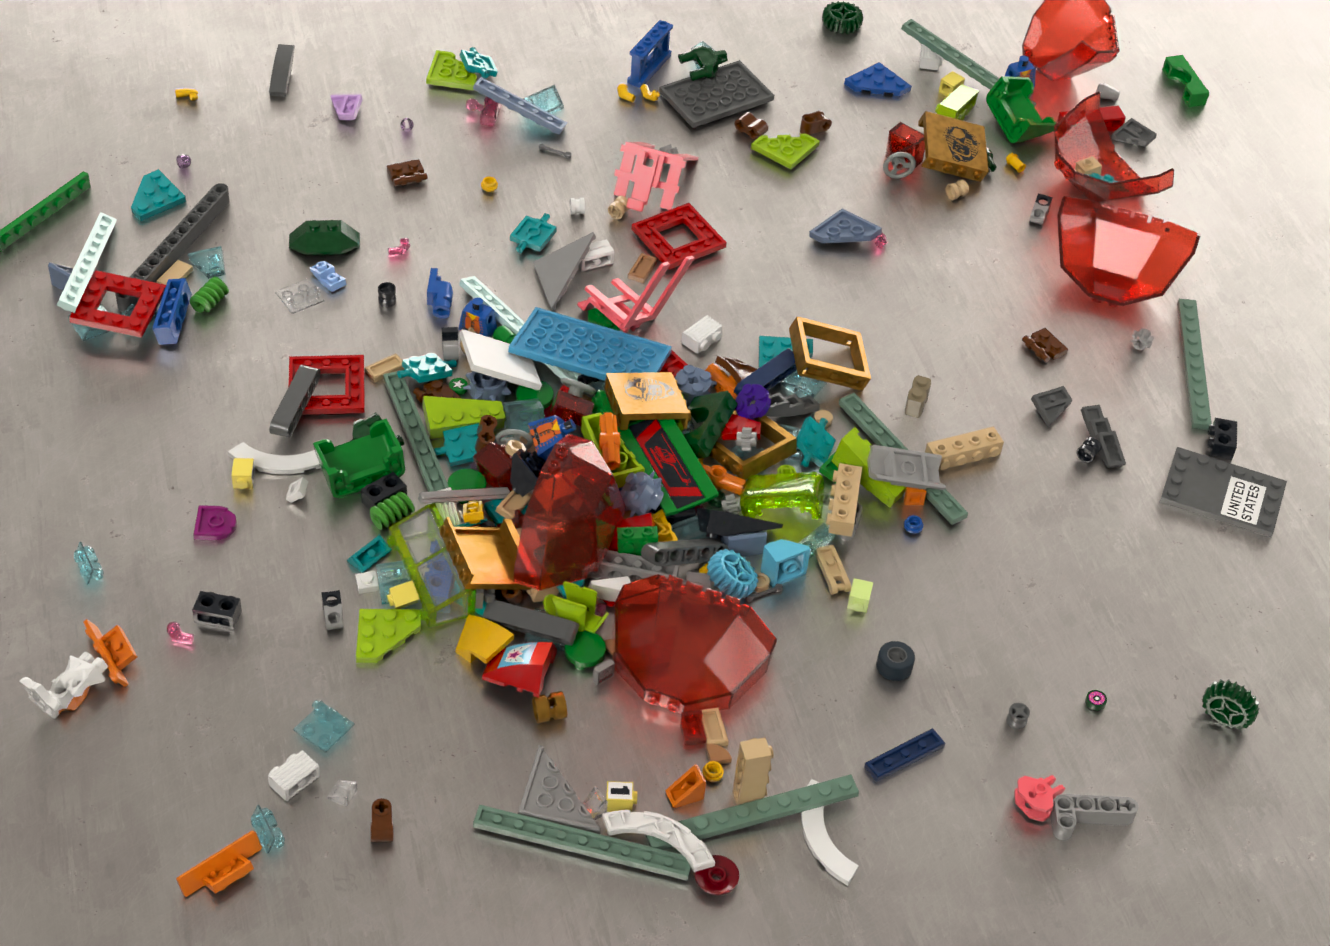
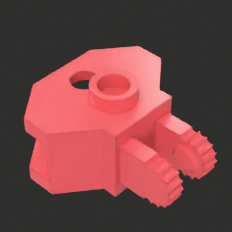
[1014,775,1065,822]

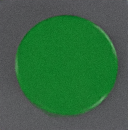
[516,381,554,414]
[447,469,486,504]
[565,630,606,670]

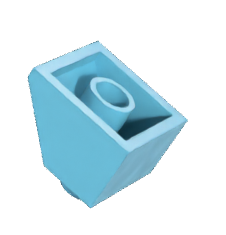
[760,539,811,588]

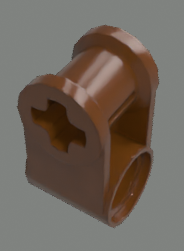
[800,110,832,136]
[371,798,393,842]

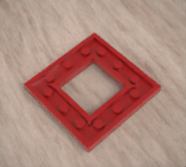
[631,203,727,270]
[69,270,166,338]
[288,355,365,415]

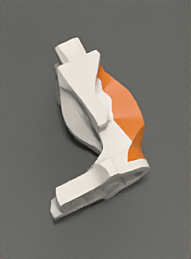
[19,652,108,719]

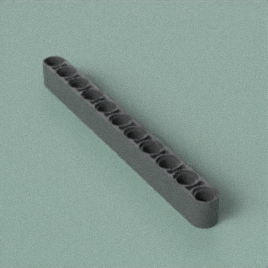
[115,183,230,312]

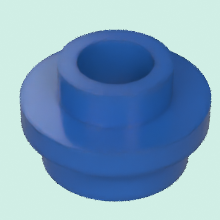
[904,515,923,533]

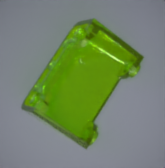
[740,472,825,519]

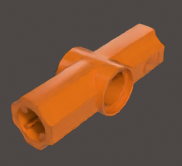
[705,363,737,400]
[599,412,620,470]
[701,463,747,496]

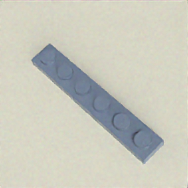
[473,77,567,135]

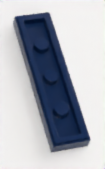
[864,728,945,782]

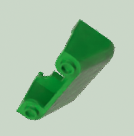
[986,76,1058,143]
[313,418,405,498]

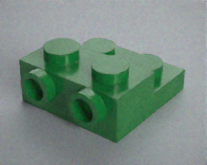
[617,526,658,556]

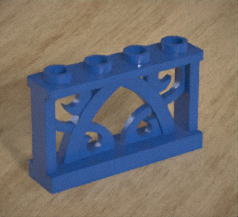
[627,20,673,88]

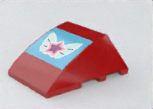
[482,642,557,698]

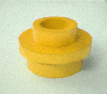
[481,176,498,192]
[702,761,724,782]

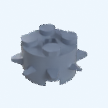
[675,365,717,408]
[463,371,511,403]
[617,471,664,517]

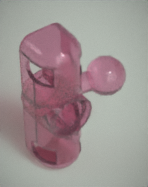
[466,97,502,126]

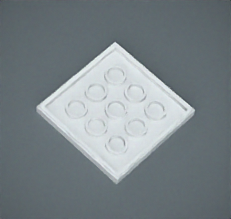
[459,329,542,390]

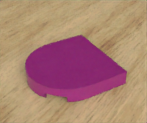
[193,505,237,540]

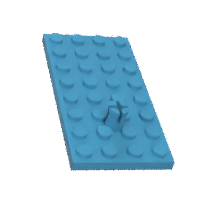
[508,307,672,381]

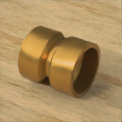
[532,691,568,723]

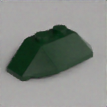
[289,220,360,255]

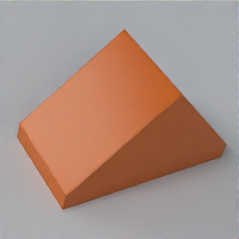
[665,764,706,808]

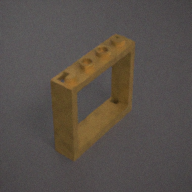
[789,317,871,391]
[709,410,797,480]

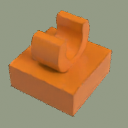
[904,487,926,505]

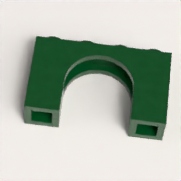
[683,391,738,459]

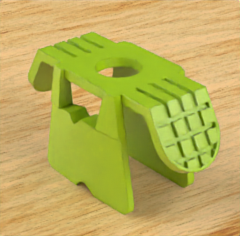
[543,581,609,633]

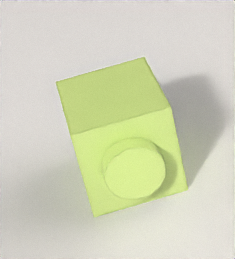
[847,578,873,613]

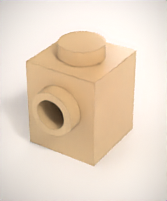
[1074,156,1102,184]

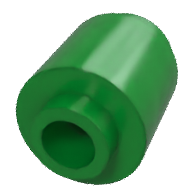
[493,325,516,344]

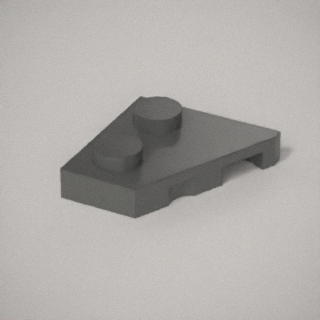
[1111,118,1157,147]
[1031,386,1072,427]

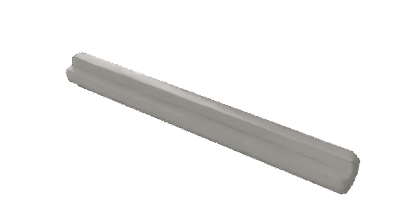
[418,487,510,504]

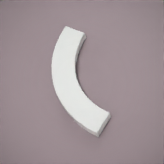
[228,442,321,474]
[801,779,859,886]
[602,810,715,872]

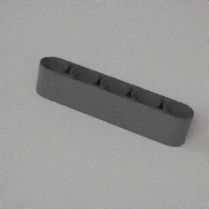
[269,365,320,438]
[641,538,729,566]
[482,600,580,646]

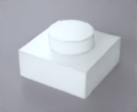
[285,477,309,503]
[355,571,379,594]

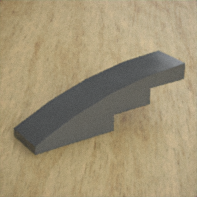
[269,44,295,96]
[750,393,820,417]
[1081,404,1126,468]

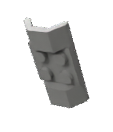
[867,445,946,490]

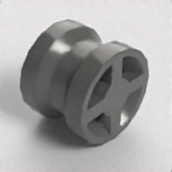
[1006,703,1030,729]

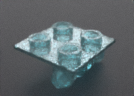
[293,700,355,752]

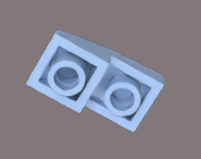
[310,261,347,292]

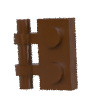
[387,159,428,186]
[1022,328,1068,362]
[413,379,461,403]

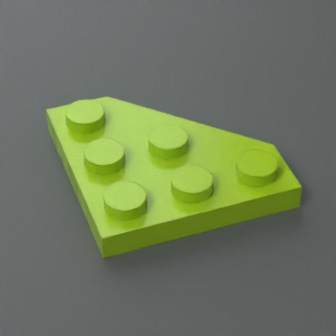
[426,50,477,91]
[751,134,820,169]
[356,609,422,663]

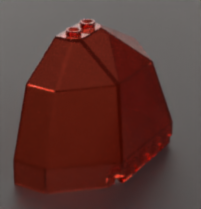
[1022,0,1120,81]
[1054,91,1174,203]
[1057,196,1201,308]
[513,434,626,591]
[612,574,777,714]

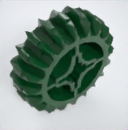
[822,1,864,34]
[1202,679,1259,730]

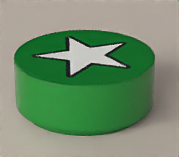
[449,378,468,395]

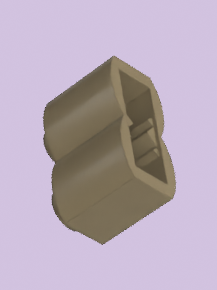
[905,375,931,418]

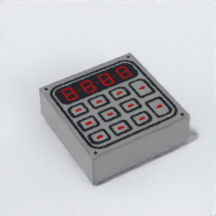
[593,659,615,686]

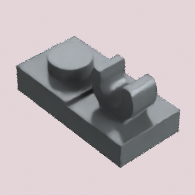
[475,589,495,609]

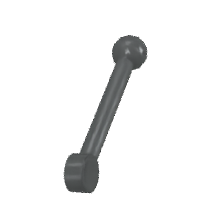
[539,144,572,159]
[745,584,783,602]

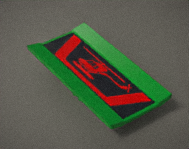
[617,419,719,516]

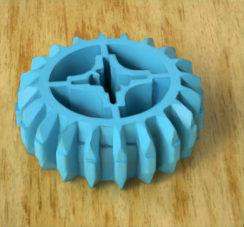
[707,549,758,600]

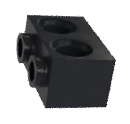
[1207,417,1237,460]
[361,472,407,510]
[192,591,242,630]

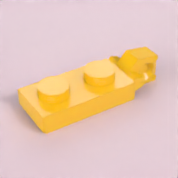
[463,501,484,524]

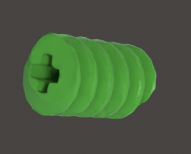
[190,276,229,313]
[370,492,415,530]

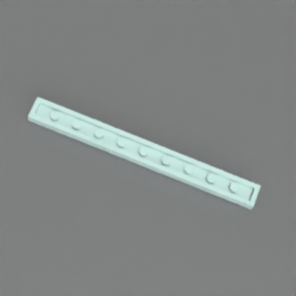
[57,212,117,313]
[459,276,582,381]

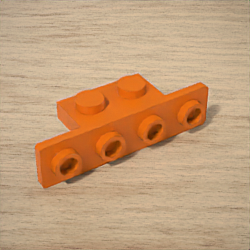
[83,619,138,687]
[176,830,262,897]

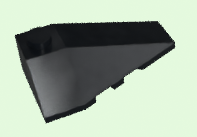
[510,449,555,497]
[697,508,783,539]

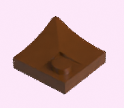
[715,356,757,384]

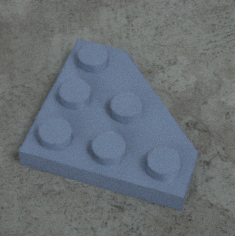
[809,209,882,243]

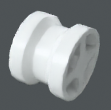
[570,197,585,215]

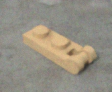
[814,545,851,595]

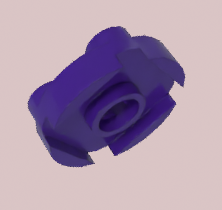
[735,384,771,421]

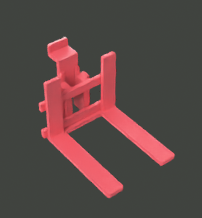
[614,142,699,212]
[577,256,694,333]

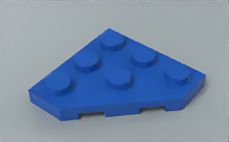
[844,62,912,97]

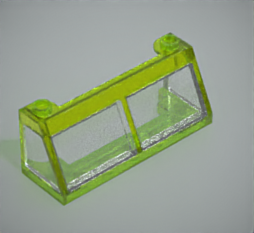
[386,503,476,628]

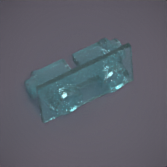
[799,523,836,559]
[74,542,104,585]
[251,805,285,854]

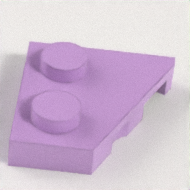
[331,94,363,121]

